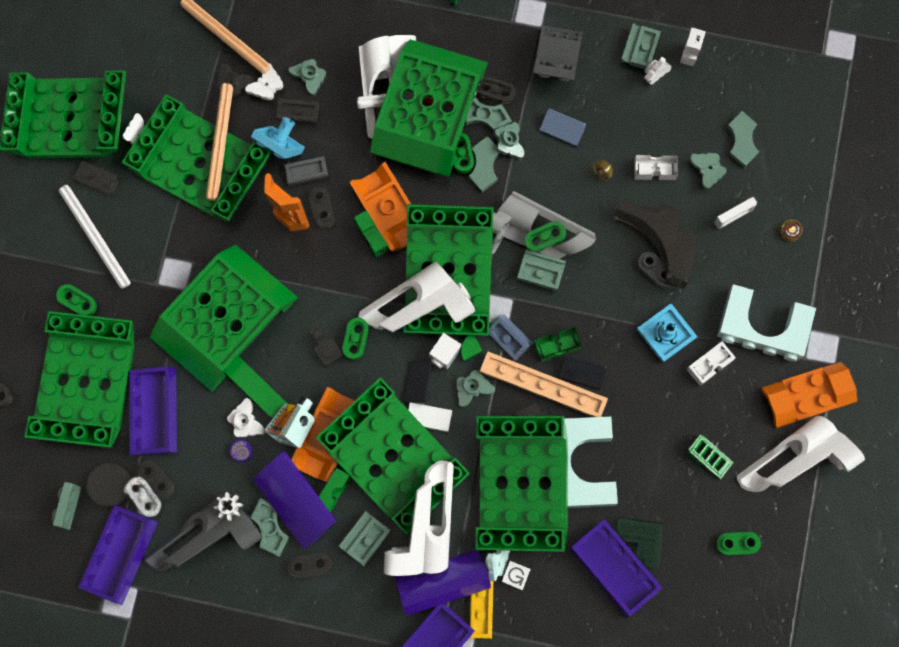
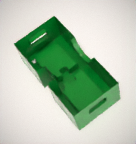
[354,210,389,258]
[534,327,582,362]
[319,468,351,512]

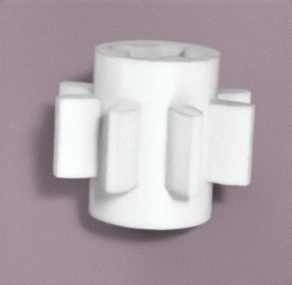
[214,492,243,521]

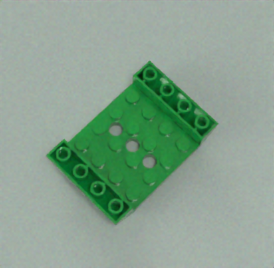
[370,39,488,178]
[0,70,126,158]
[122,95,272,222]
[404,204,494,336]
[150,244,298,392]
[24,311,135,448]
[316,377,470,535]
[476,416,568,552]

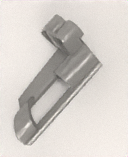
[492,191,596,259]

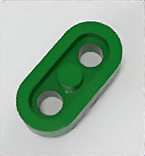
[453,133,474,174]
[525,221,566,252]
[56,284,97,316]
[342,318,369,360]
[716,532,761,556]

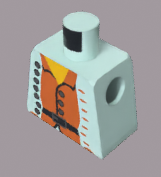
[264,397,315,448]

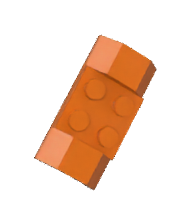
[349,162,411,252]
[264,173,309,232]
[760,362,857,428]
[291,387,354,483]

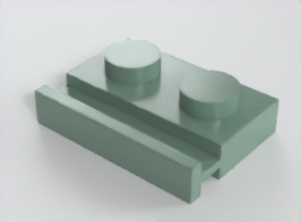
[621,23,661,69]
[517,250,566,291]
[52,482,81,530]
[339,511,391,566]

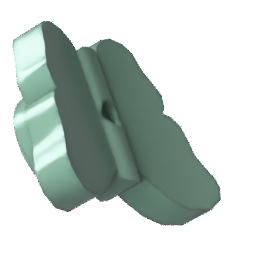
[289,59,326,96]
[494,122,524,160]
[690,153,726,190]
[457,370,495,408]

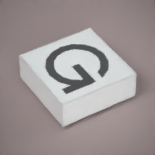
[502,561,530,590]

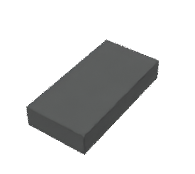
[284,156,329,186]

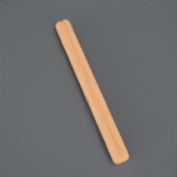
[180,0,270,74]
[206,83,233,201]

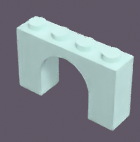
[717,284,816,362]
[565,417,618,508]

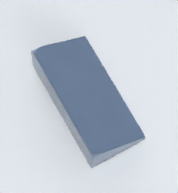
[539,109,586,147]
[489,314,533,361]

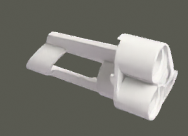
[359,35,416,139]
[358,262,475,332]
[737,416,865,492]
[384,460,454,576]

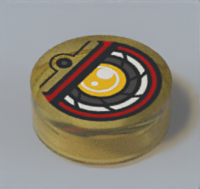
[594,160,613,181]
[780,219,803,241]

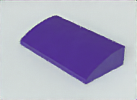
[130,366,177,456]
[253,451,337,549]
[78,505,158,605]
[569,519,663,618]
[395,550,492,616]
[402,604,475,647]

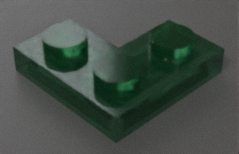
[617,517,664,568]

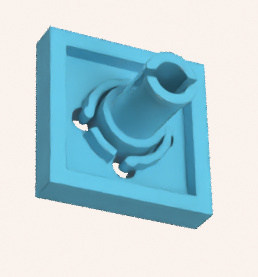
[251,117,305,159]
[637,304,697,363]

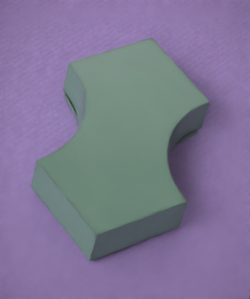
[465,97,512,132]
[727,111,759,168]
[469,136,500,193]
[250,498,290,557]

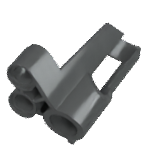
[143,493,263,572]

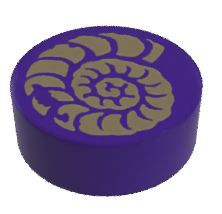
[230,440,253,462]

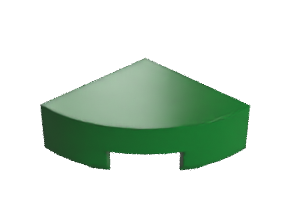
[461,335,483,362]

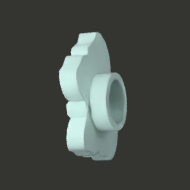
[485,550,510,581]

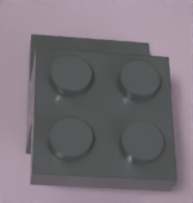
[533,25,583,81]

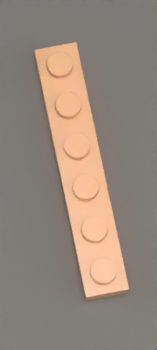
[480,352,608,417]

